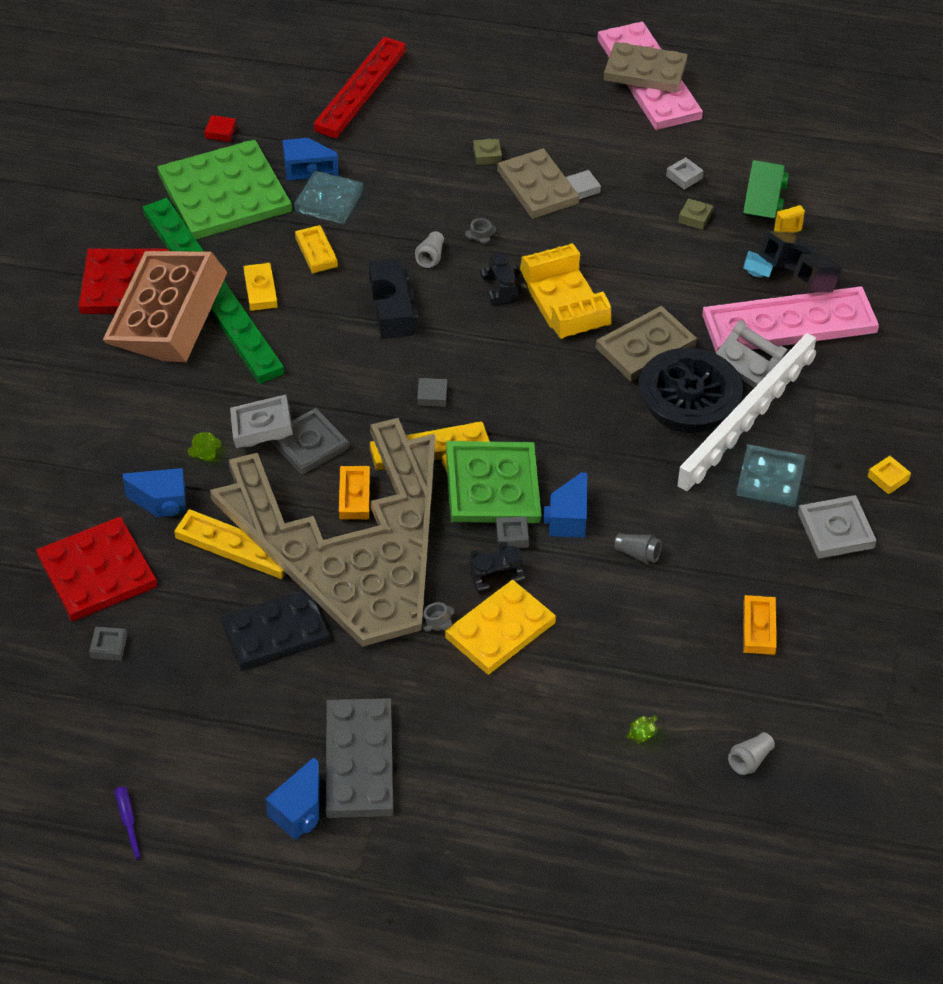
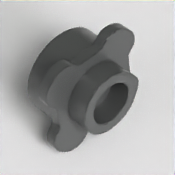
[465,218,496,244]
[422,602,454,631]

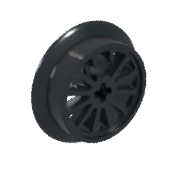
[639,348,743,433]

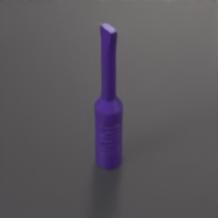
[114,787,140,861]

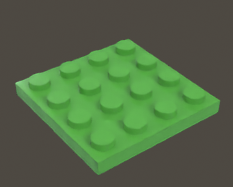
[157,139,292,239]

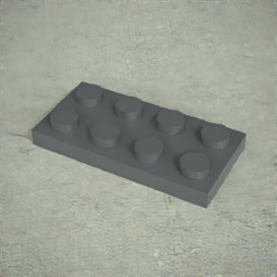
[326,698,393,818]

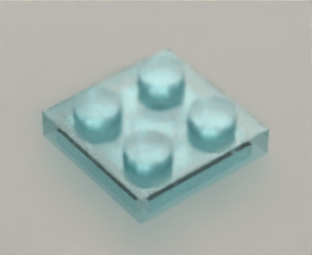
[294,171,363,224]
[737,444,805,507]

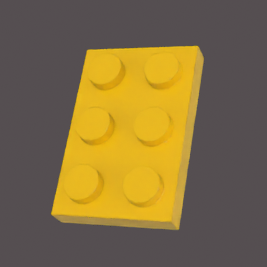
[445,580,556,675]

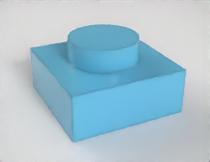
[743,251,773,277]

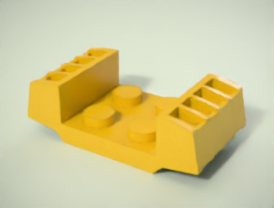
[520,243,611,339]

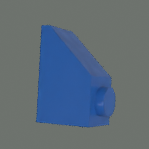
[282,138,338,180]
[123,468,187,517]
[544,472,587,538]
[265,758,320,840]

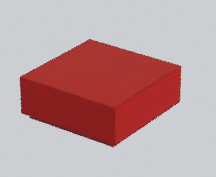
[204,115,237,142]

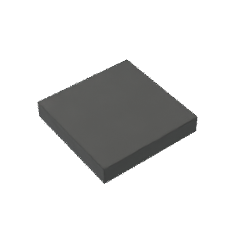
[269,408,350,475]

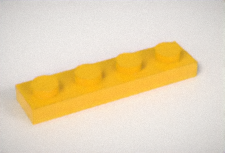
[370,421,489,471]
[174,509,286,579]

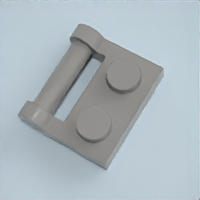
[716,320,788,388]

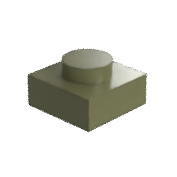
[473,139,502,165]
[678,198,713,230]

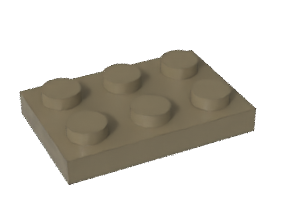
[604,42,688,93]
[497,148,579,219]
[596,306,697,381]

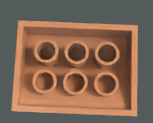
[103,251,227,362]

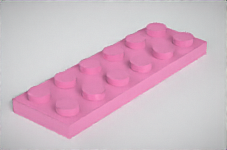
[597,22,703,130]
[702,286,879,353]

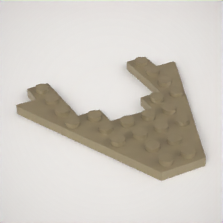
[210,418,435,647]

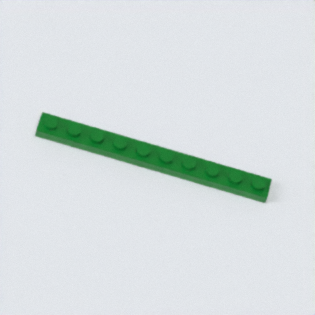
[143,198,284,384]

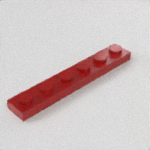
[313,37,406,139]

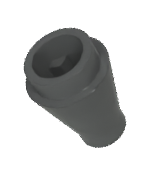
[614,533,662,564]

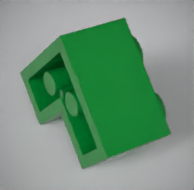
[743,160,789,219]

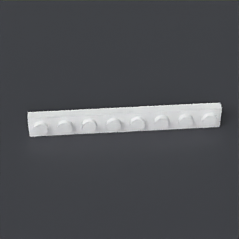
[677,333,816,491]

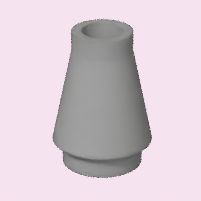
[415,231,444,268]
[728,732,775,775]

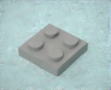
[230,395,293,448]
[798,495,877,559]

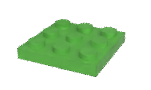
[445,441,542,523]

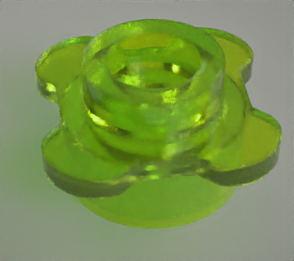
[188,432,221,461]
[626,715,659,744]

